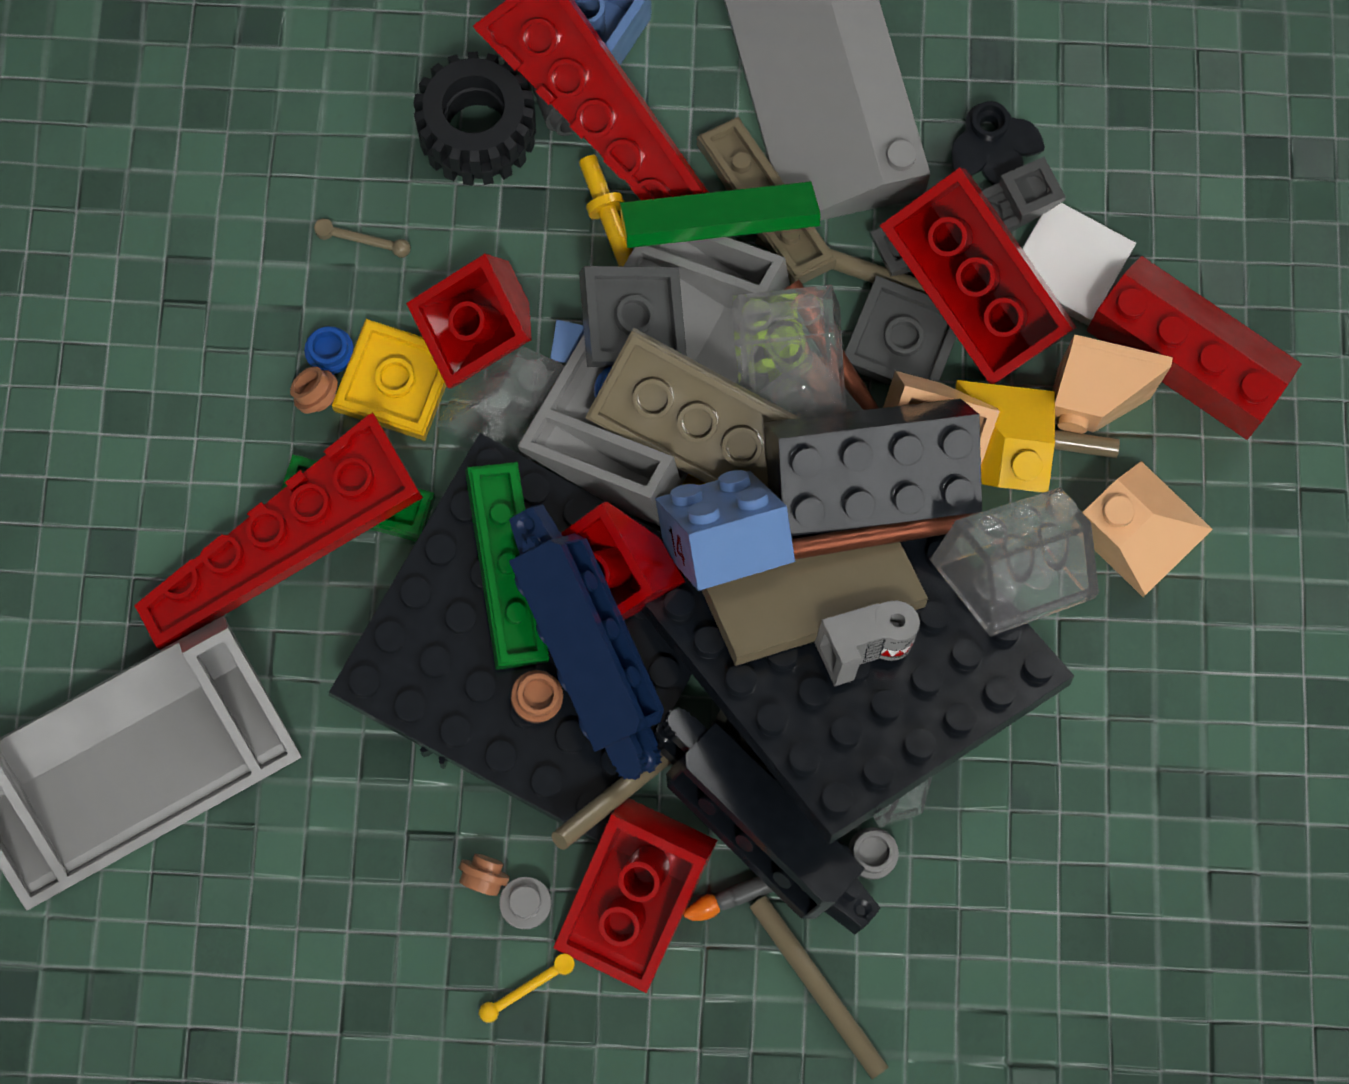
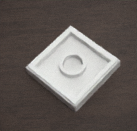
[1022,203,1136,326]

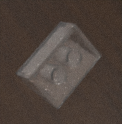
[930,487,1099,636]

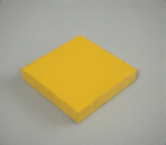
[332,319,446,441]

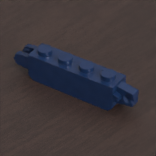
[509,505,664,780]

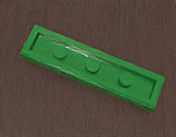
[620,181,821,248]
[465,462,549,670]

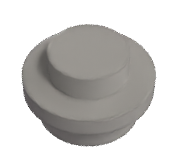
[848,827,899,880]
[499,877,551,930]

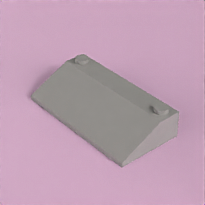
[724,0,931,221]
[518,237,790,526]
[0,616,302,911]

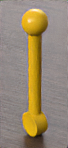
[478,954,575,1023]

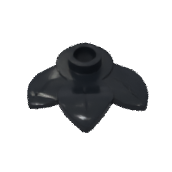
[951,101,1045,185]

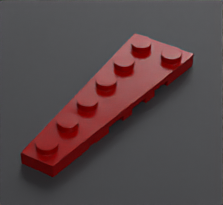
[473,0,709,200]
[134,412,423,650]

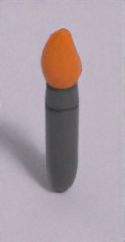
[684,876,773,921]

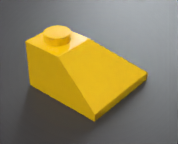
[955,380,1055,493]

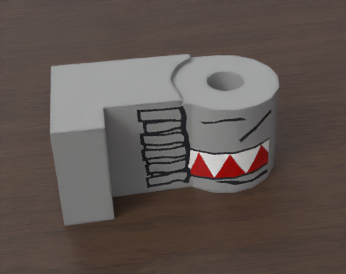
[815,600,920,686]

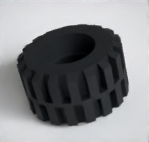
[413,52,536,186]

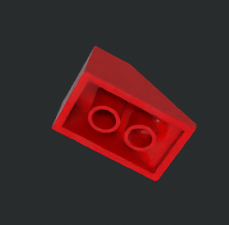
[553,798,718,993]

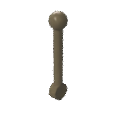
[314,218,411,258]

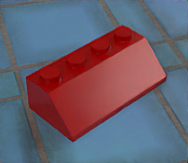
[880,167,1077,384]
[1086,256,1302,440]

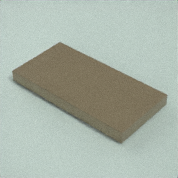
[585,328,799,487]
[702,528,928,666]

